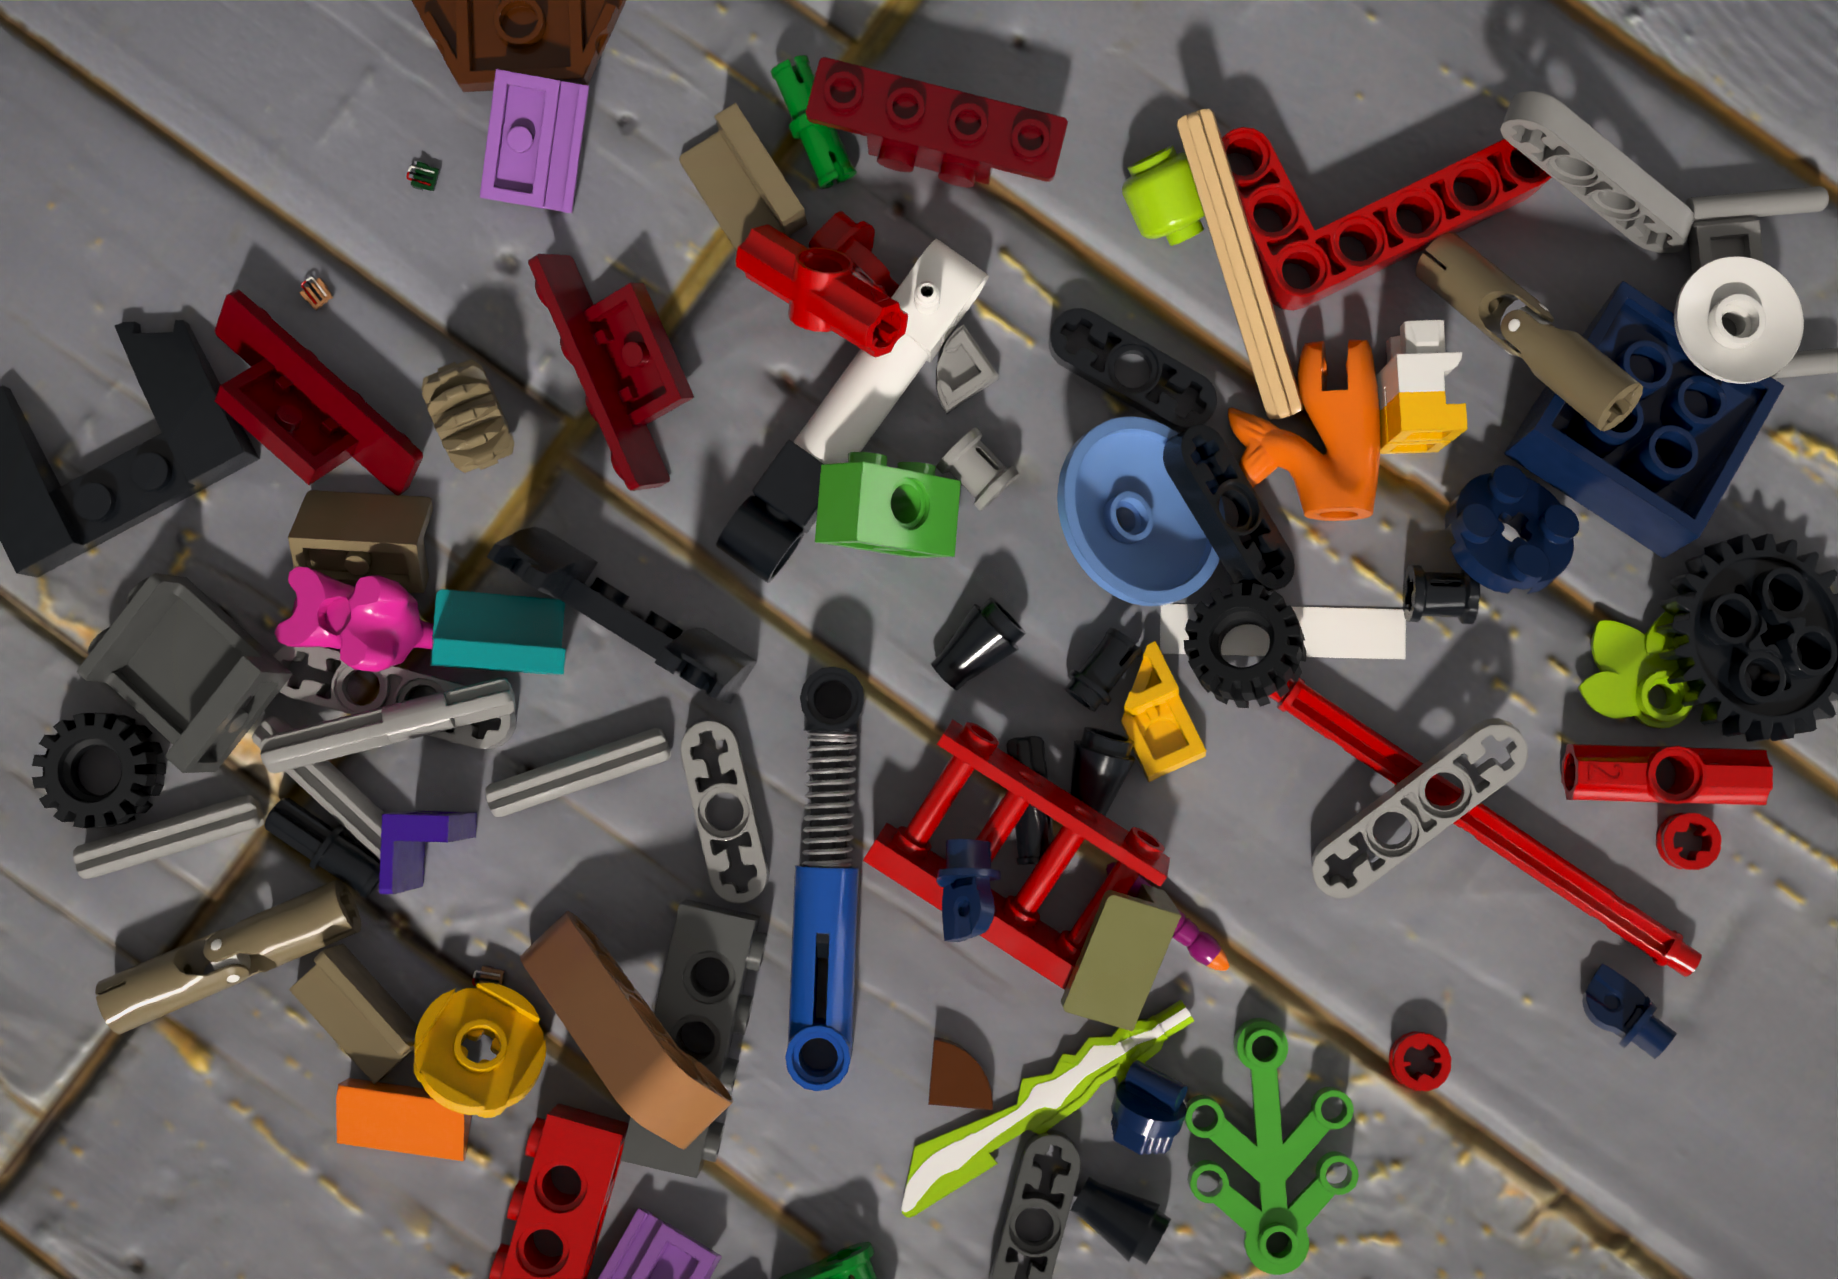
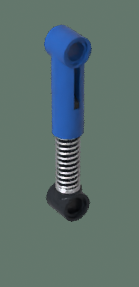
[785,667,866,1091]

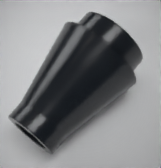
[931,597,1026,691]
[1070,727,1136,817]
[1070,1177,1171,1265]

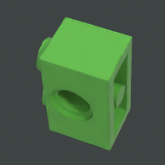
[815,452,961,558]

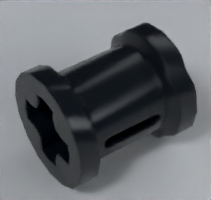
[1403,565,1480,624]

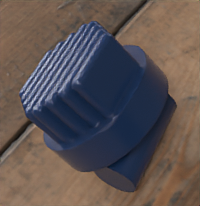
[1111,1060,1188,1155]

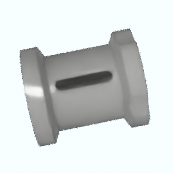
[936,427,1020,511]

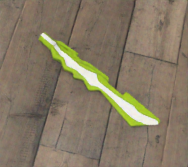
[901,1000,1194,1218]

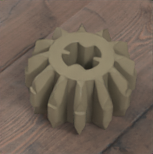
[421,359,514,473]

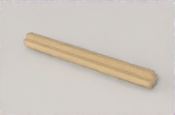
[1177,108,1303,420]

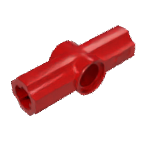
[736,224,908,358]
[1561,744,1773,806]

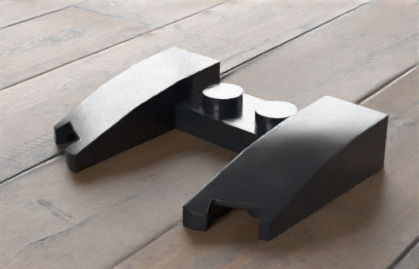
[0,320,260,578]
[487,527,757,704]

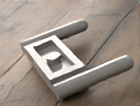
[1686,186,1838,379]

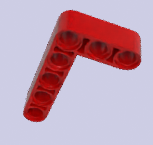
[1222,127,1552,311]

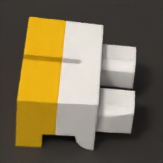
[1376,320,1468,454]

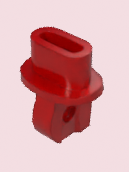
[809,211,899,298]

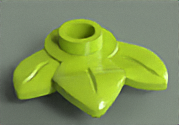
[1578,611,1692,729]

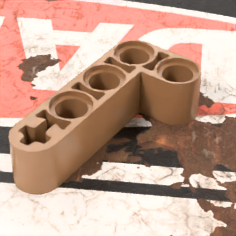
[520,911,734,1150]

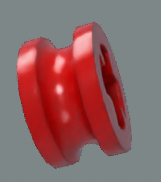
[1656,813,1721,870]
[1388,1031,1452,1091]

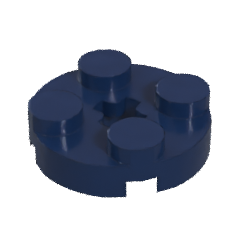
[1445,465,1579,594]

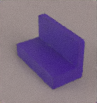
[379,810,477,894]

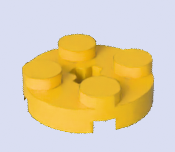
[414,983,546,1118]

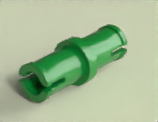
[770,55,857,189]

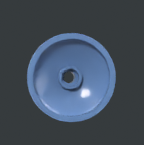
[1057,417,1225,606]

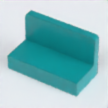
[430,589,566,676]

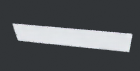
[1160,604,1406,659]

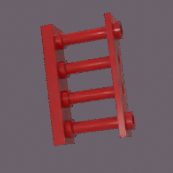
[863,719,1170,990]

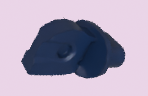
[936,839,1001,942]
[1582,963,1677,1059]

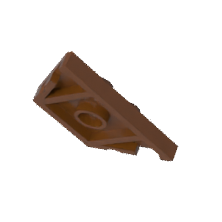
[411,0,626,92]

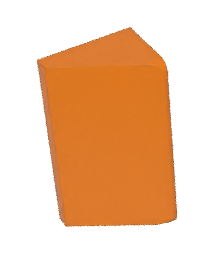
[336,1078,472,1161]

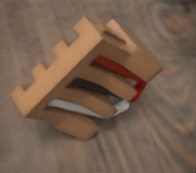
[299,277,334,311]
[472,965,505,986]

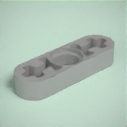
[680,721,769,904]

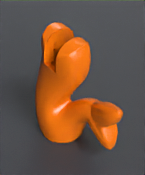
[1228,339,1381,521]

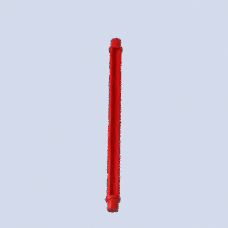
[1268,677,1702,977]

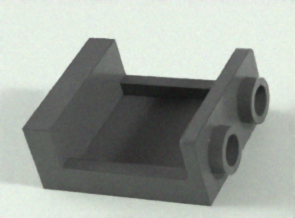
[77,573,293,773]

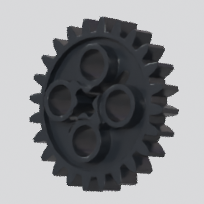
[1656,533,1838,742]

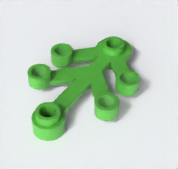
[1184,1018,1359,1275]

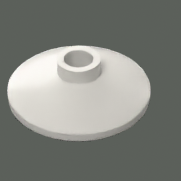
[1674,256,1804,384]

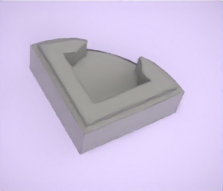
[936,324,999,414]

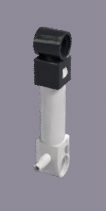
[716,238,989,583]

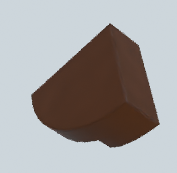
[928,1037,993,1110]

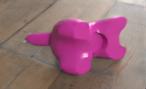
[274,566,433,672]

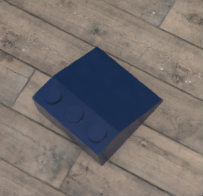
[1504,281,1784,559]

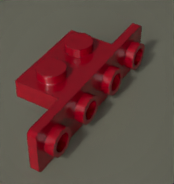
[806,57,1068,188]
[528,254,695,491]
[215,289,423,496]

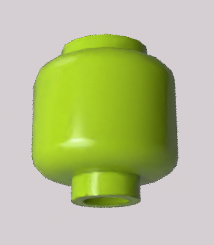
[1122,145,1205,246]

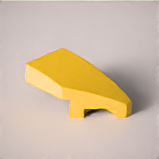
[1121,641,1206,782]

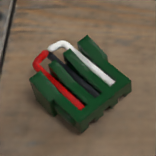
[406,161,440,191]

